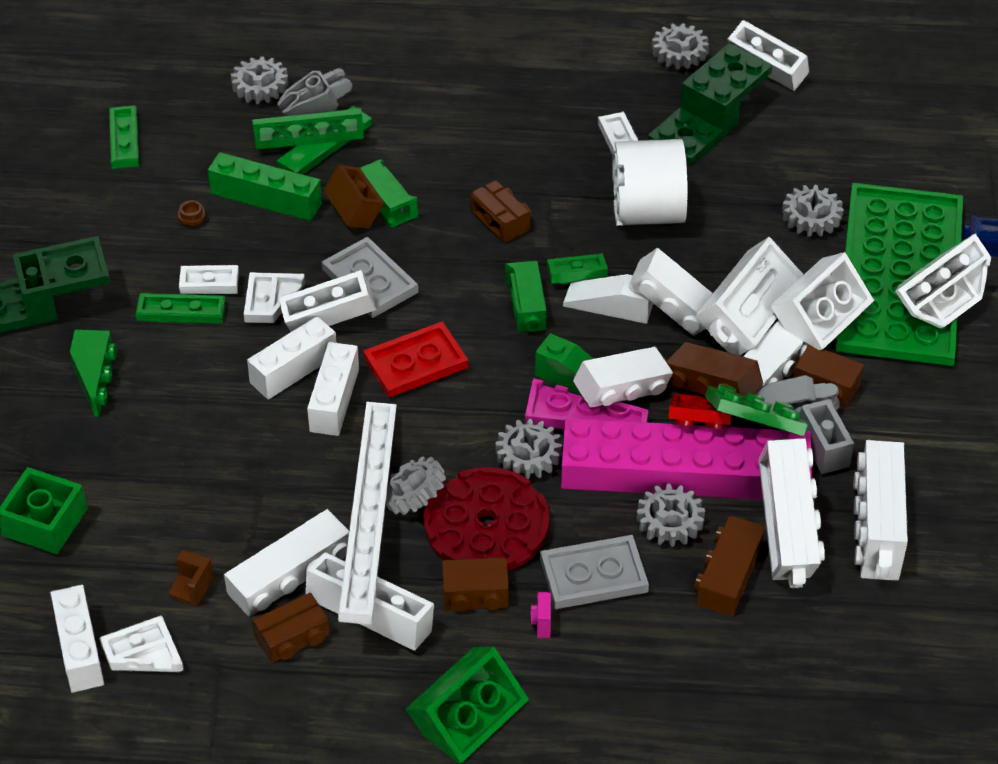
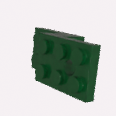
[648,43,773,166]
[0,236,110,333]

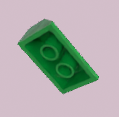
[406,647,529,763]

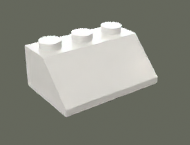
[770,252,874,350]

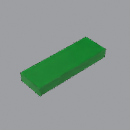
[109,106,139,169]
[136,293,226,324]

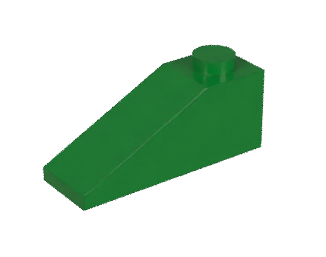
[535,333,594,396]

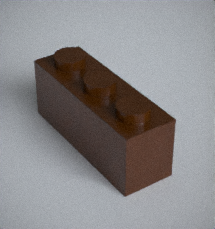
[666,342,763,396]
[694,515,766,617]

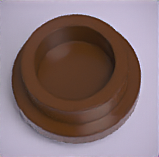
[177,200,206,226]

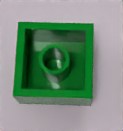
[0,467,88,554]

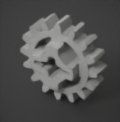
[652,23,709,69]
[231,57,289,104]
[782,185,844,236]
[496,419,562,479]
[385,457,446,515]
[636,484,705,546]

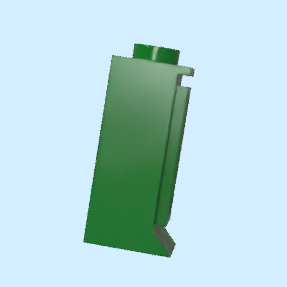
[360,159,418,228]
[505,261,546,333]

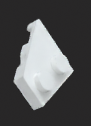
[244,273,305,323]
[99,615,184,672]

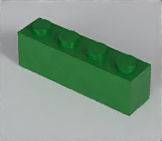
[208,152,322,221]

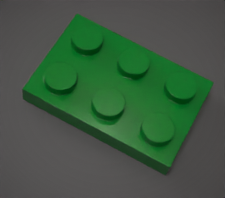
[705,384,808,436]

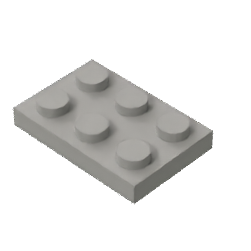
[322,237,418,318]
[540,535,649,609]

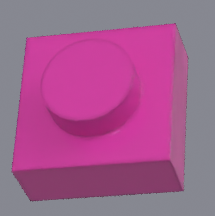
[531,592,551,638]

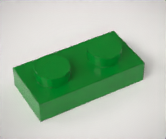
[547,254,608,284]

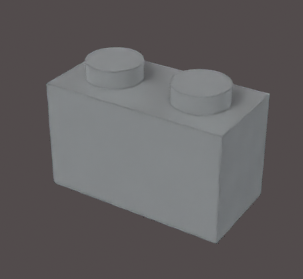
[800,399,854,474]

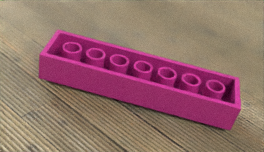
[561,418,812,500]

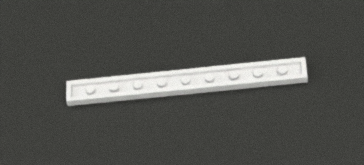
[338,402,397,625]

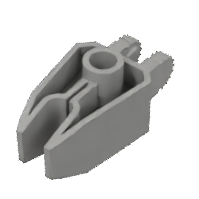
[277,68,353,116]
[754,375,840,413]

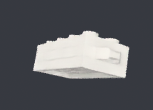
[695,237,804,356]
[758,438,825,588]
[853,440,907,581]

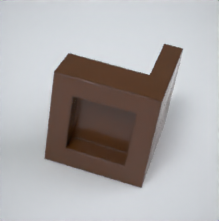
[169,550,214,607]

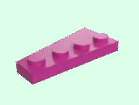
[525,378,648,429]

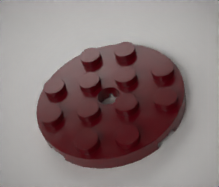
[424,467,549,571]

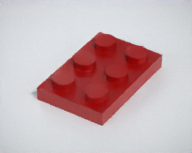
[363,321,469,398]
[668,393,732,429]

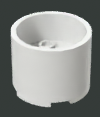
[612,139,687,225]

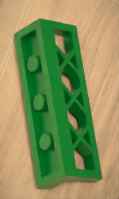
[253,109,364,150]

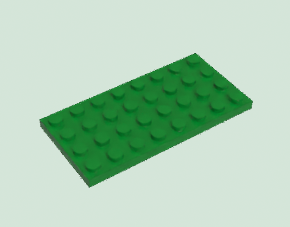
[835,183,963,366]

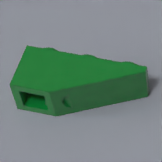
[70,330,117,417]

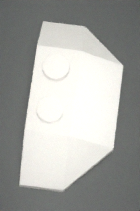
[895,234,991,329]

